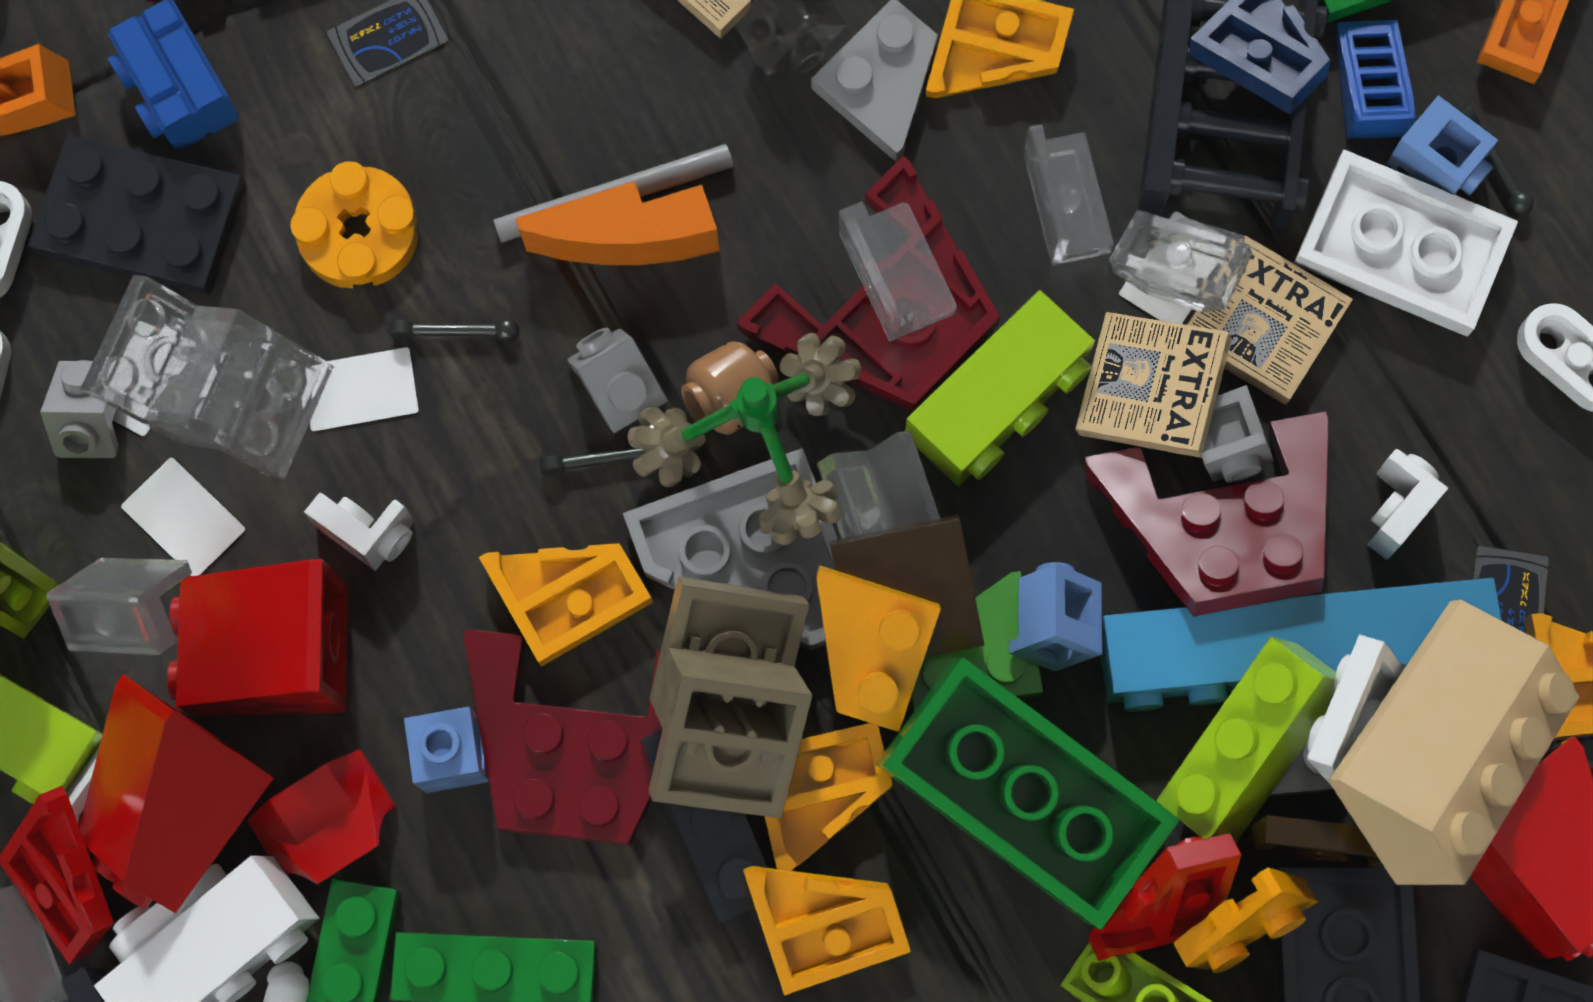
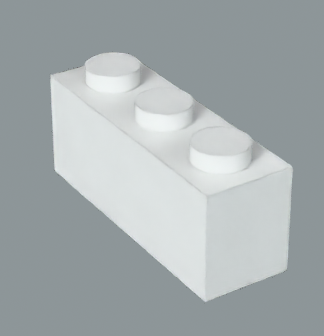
[94,856,320,1002]

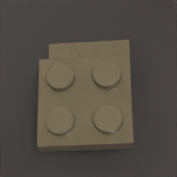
[648,576,812,818]

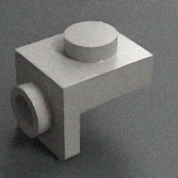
[567,328,668,433]
[40,360,126,458]
[1201,385,1274,483]

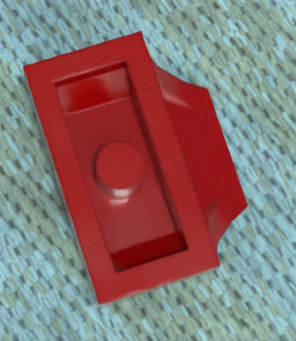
[247,749,397,885]

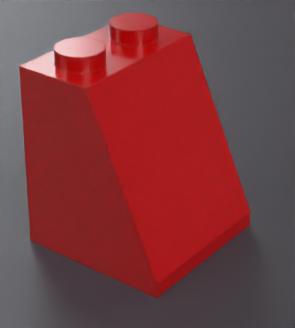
[167,559,349,717]
[79,674,273,914]
[1470,736,1593,962]

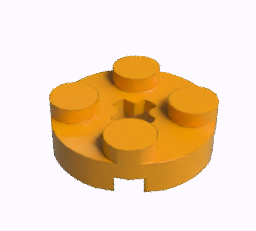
[290,161,419,288]

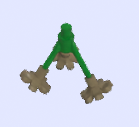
[628,333,861,545]

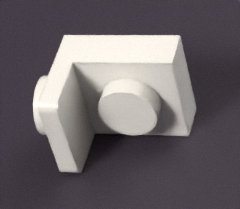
[1367,449,1448,560]
[304,492,414,571]

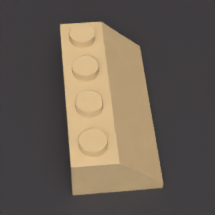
[1328,600,1579,885]

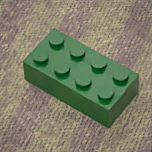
[875,657,1180,930]

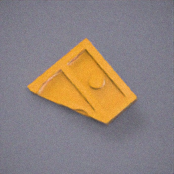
[926,0,1074,99]
[765,723,893,871]

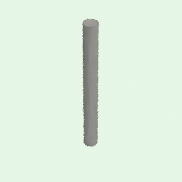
[493,144,734,243]

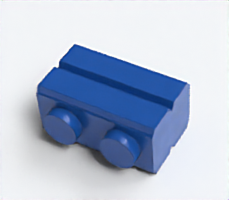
[108,0,240,151]

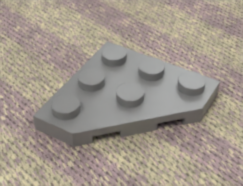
[623,448,838,650]

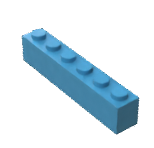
[1100,578,1501,712]

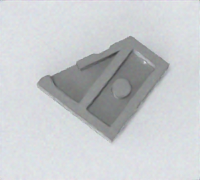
[811,0,938,162]

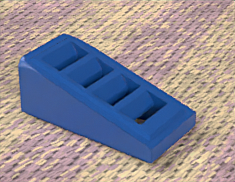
[1334,20,1416,139]

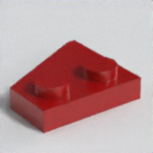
[0,786,114,965]
[1088,833,1241,961]

